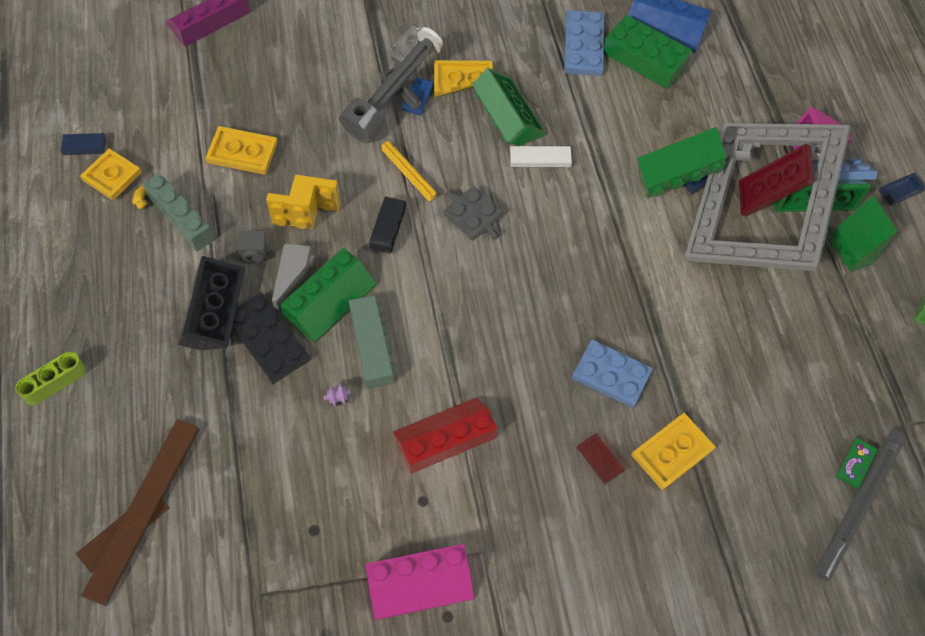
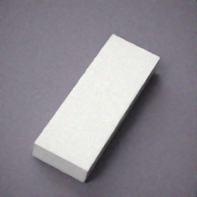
[510,146,572,167]

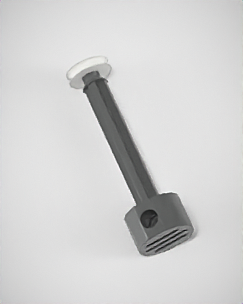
[339,27,444,143]

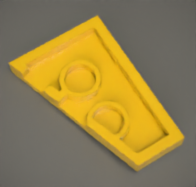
[434,60,493,97]

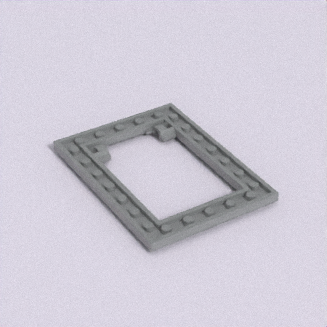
[685,123,850,272]

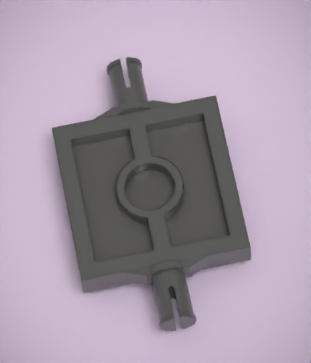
[444,185,503,241]

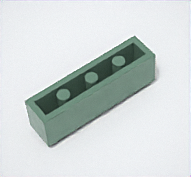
[142,173,214,252]
[349,295,397,389]

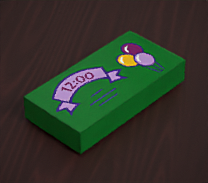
[835,437,878,489]

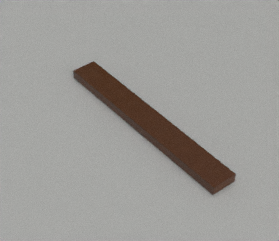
[81,419,200,607]

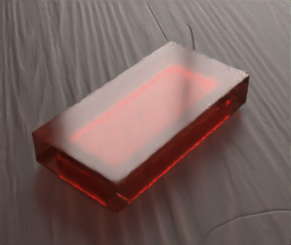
[577,433,625,485]

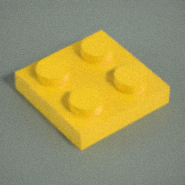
[80,148,142,201]

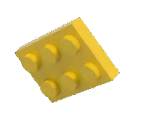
[205,126,278,175]
[631,413,716,491]

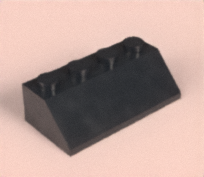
[178,256,245,351]

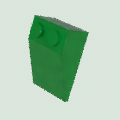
[829,197,898,272]

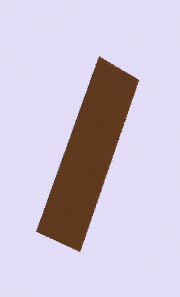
[75,500,170,573]

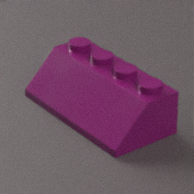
[165,0,250,47]

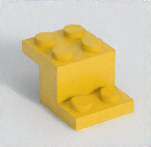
[266,175,341,229]

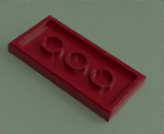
[739,143,815,217]

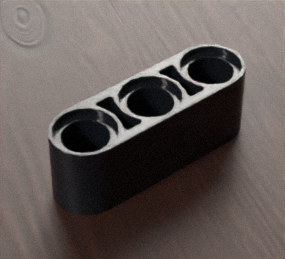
[369,196,406,254]

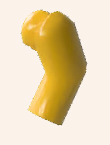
[132,185,148,209]

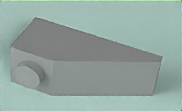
[272,244,315,311]

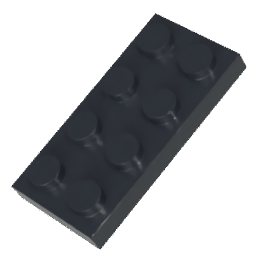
[232,292,311,384]

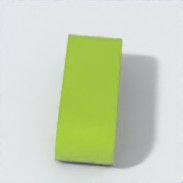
[15,352,86,405]

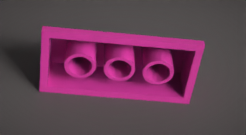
[365,544,474,620]

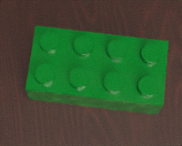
[603,14,692,89]

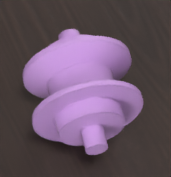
[323,383,351,408]

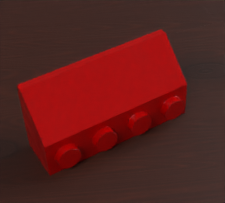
[393,397,498,474]

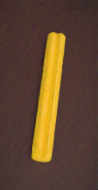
[381,141,437,201]

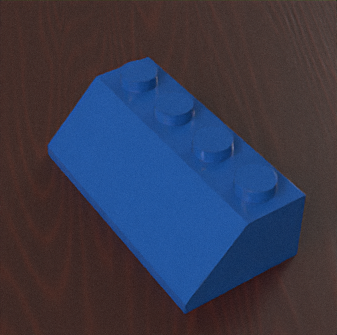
[629,0,711,52]

